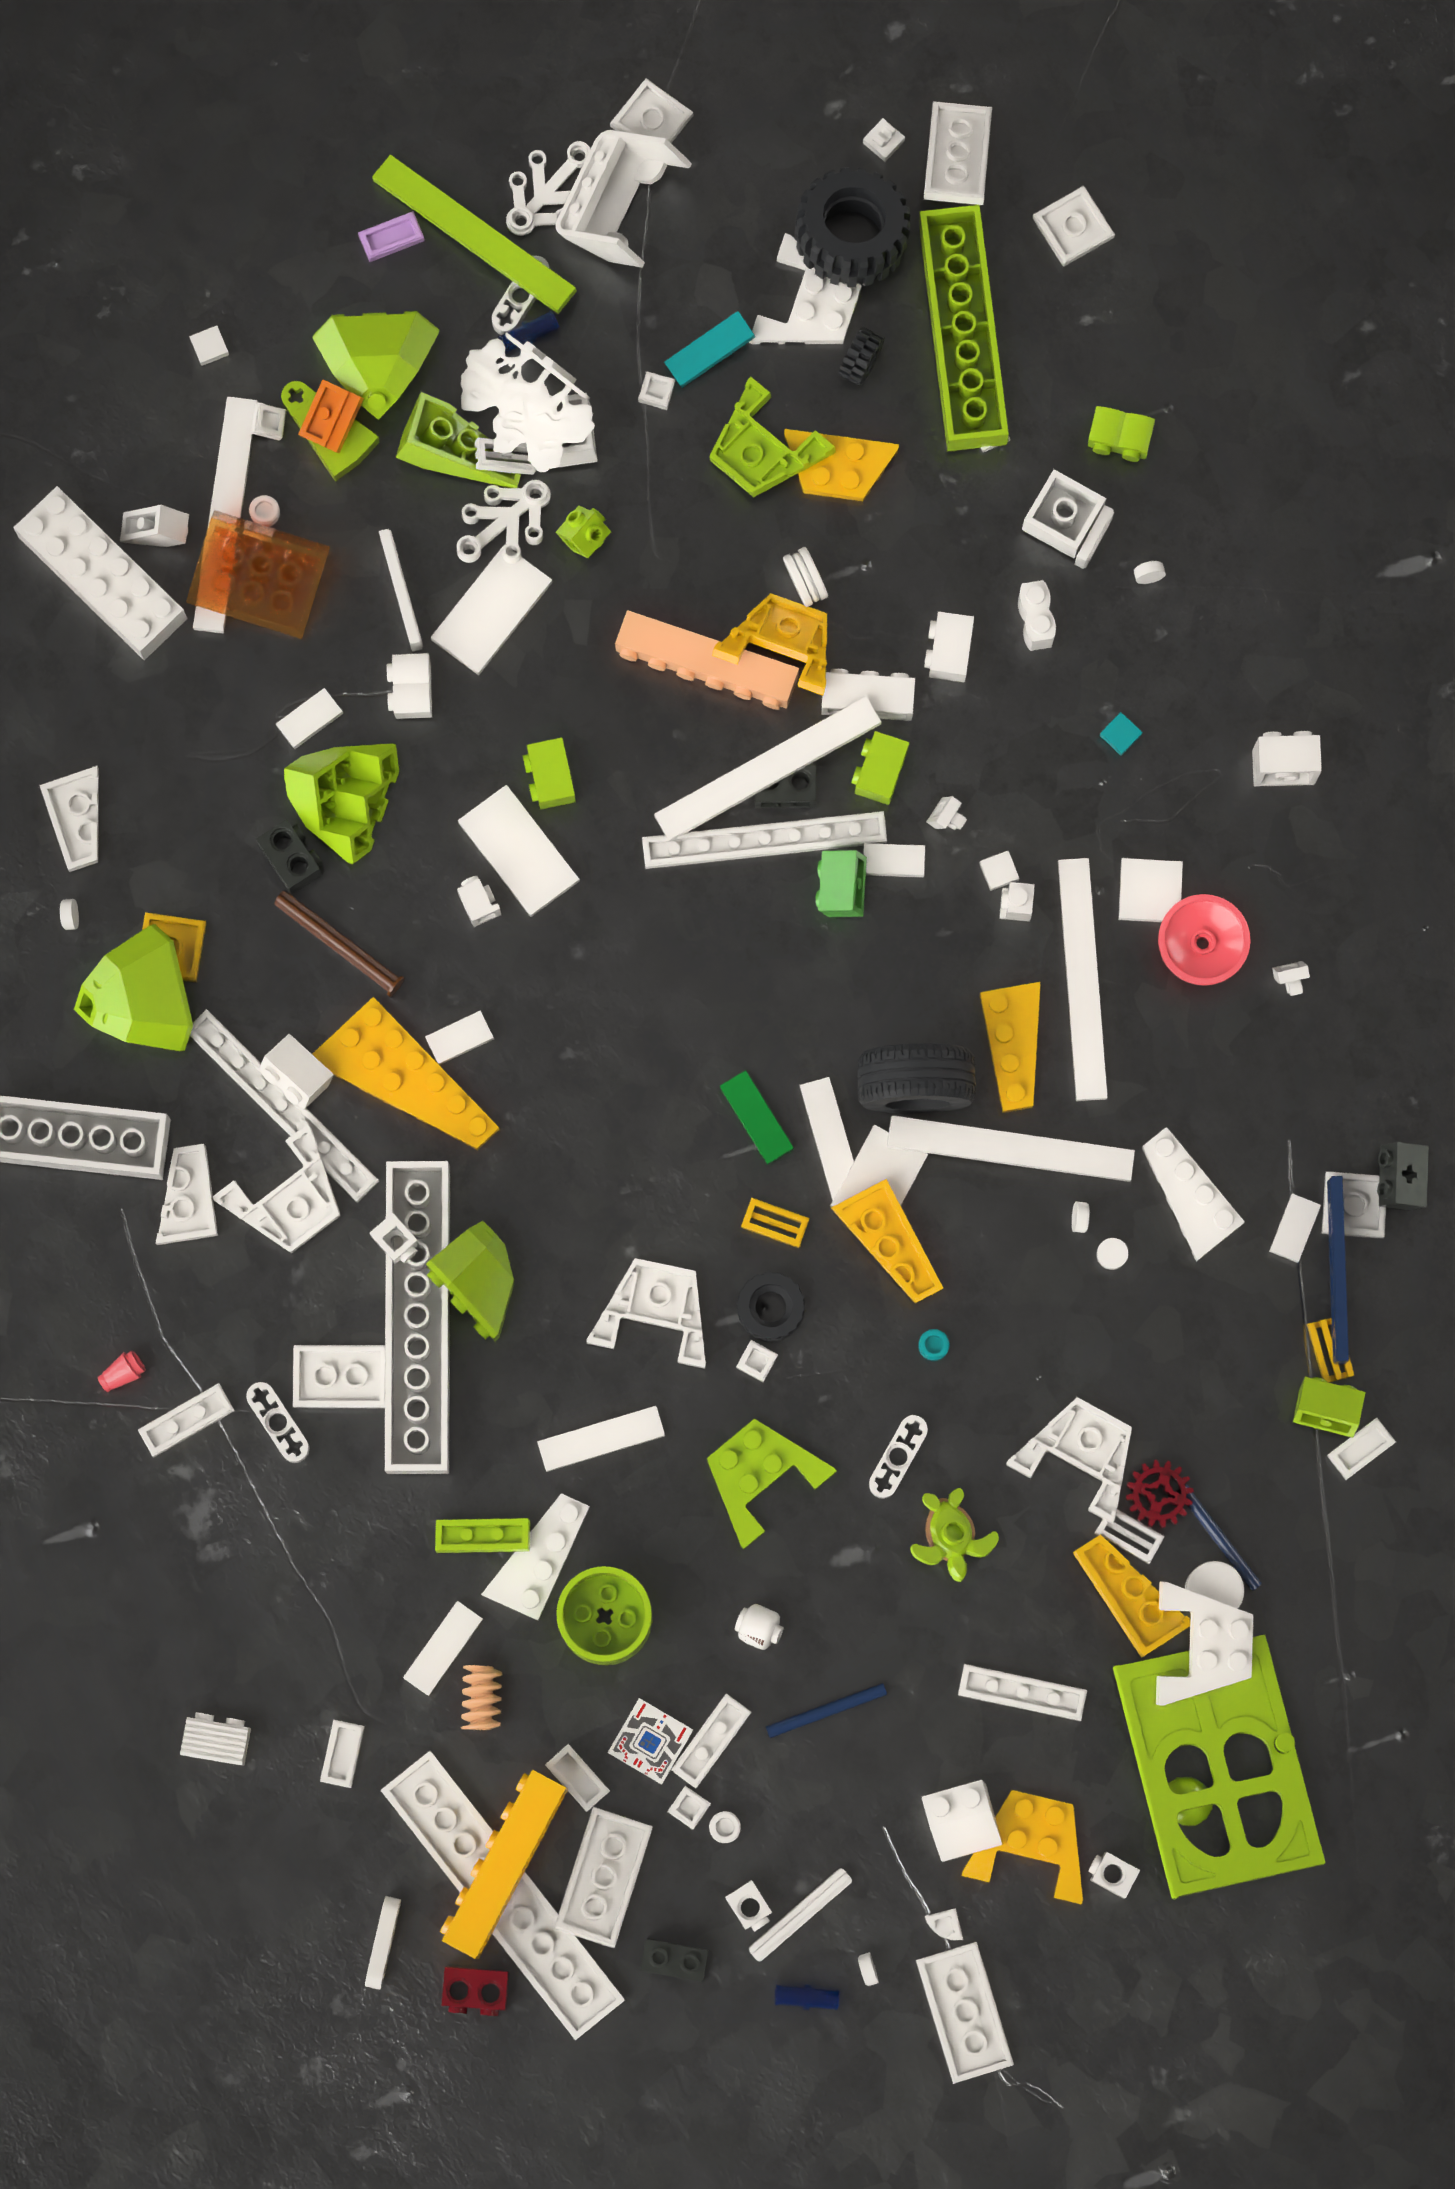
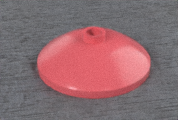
[1158,894,1250,986]

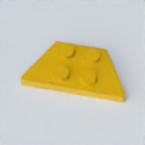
[784,429,899,501]

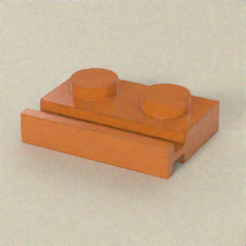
[298,379,364,454]

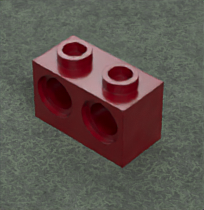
[441,1967,509,2016]

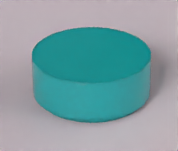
[918,1329,950,1361]

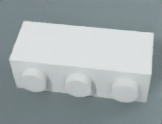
[821,669,915,721]

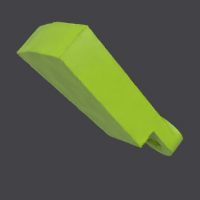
[281,381,380,482]

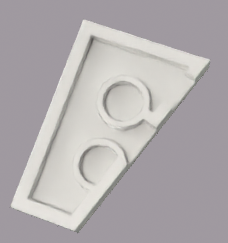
[39,766,99,872]
[155,1144,218,1245]

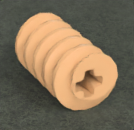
[461,1665,502,1730]

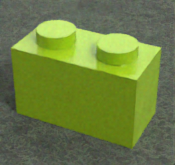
[851,731,909,805]
[522,737,576,810]
[1293,1377,1366,1438]

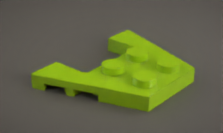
[709,377,836,497]
[707,1419,837,1550]

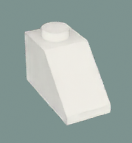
[120,505,189,547]

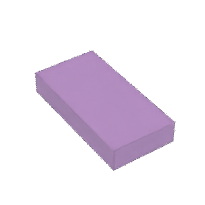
[358,211,425,262]

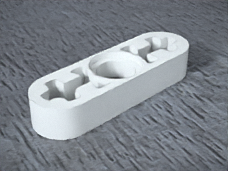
[492,256,549,336]
[246,1382,310,1463]
[869,1415,928,1499]
[365,1896,401,1990]

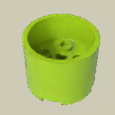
[557,1566,652,1665]

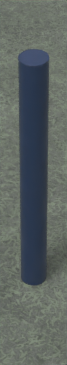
[1177,1484,1262,1591]
[766,1683,887,1738]

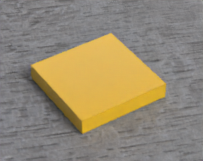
[142,912,206,982]

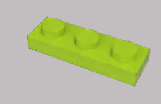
[435,1518,530,1553]

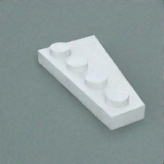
[1142,1127,1245,1262]
[481,1494,590,1621]

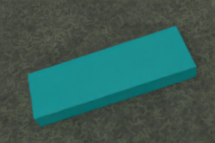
[664,311,755,388]

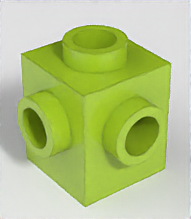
[556,505,611,558]

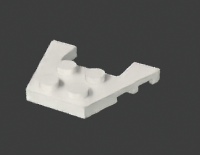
[749,233,862,344]
[212,1124,341,1253]
[587,1258,706,1369]
[1006,1397,1132,1524]
[1156,1581,1253,1705]

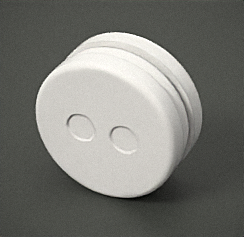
[783,547,828,607]
[1185,1561,1244,1609]

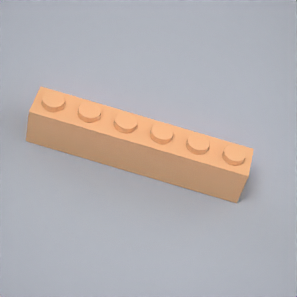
[615,610,799,710]

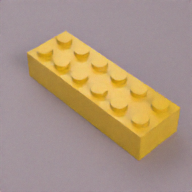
[440,1770,568,1959]

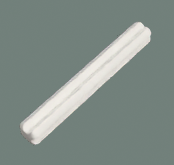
[749,1868,852,1962]

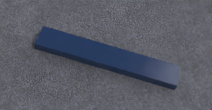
[1327,1176,1349,1364]

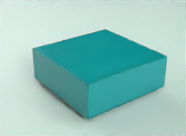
[1099,712,1143,756]

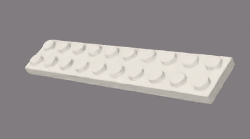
[381,1751,625,2040]

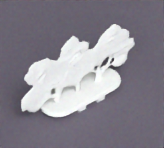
[461,332,595,472]

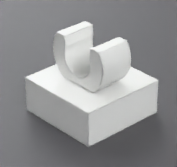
[863,118,905,162]
[926,796,967,830]
[1272,961,1310,996]

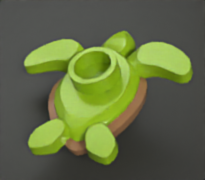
[910,1488,999,1582]

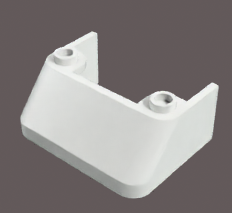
[556,130,692,268]

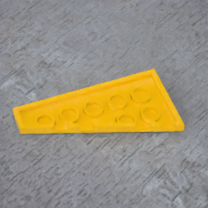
[312,997,500,1150]

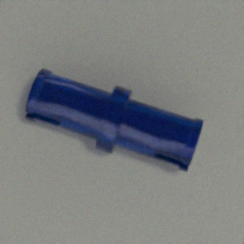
[498,310,560,354]
[774,1984,839,2010]

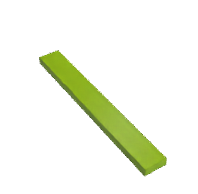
[372,155,577,314]

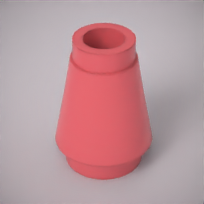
[97,1351,146,1392]

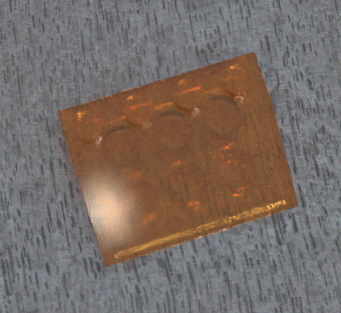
[186,510,330,639]

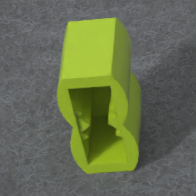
[1088,406,1155,462]

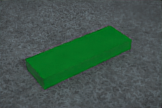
[720,1070,794,1165]

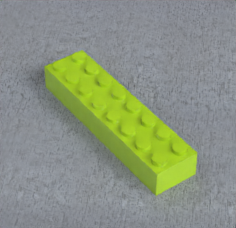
[919,205,1009,451]

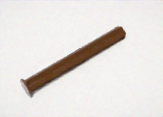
[274,891,405,997]

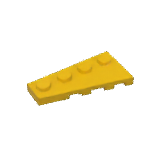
[980,982,1040,1113]
[831,1179,943,1303]
[1073,1534,1191,1658]

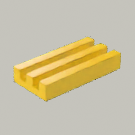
[741,1198,810,1248]
[1307,1318,1355,1383]

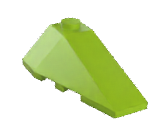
[396,392,521,488]

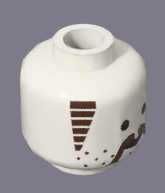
[735,1604,784,1650]

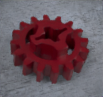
[1125,1460,1194,1528]

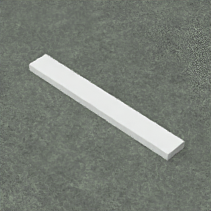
[193,397,258,634]
[654,696,881,842]
[642,811,887,869]
[1058,858,1107,1101]
[190,1009,379,1203]
[887,1116,1135,1182]

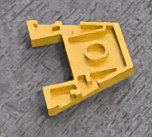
[712,593,827,695]
[961,1790,1083,1904]

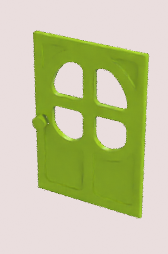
[1113,1634,1326,1899]

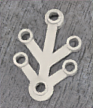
[506,141,590,236]
[457,480,551,564]

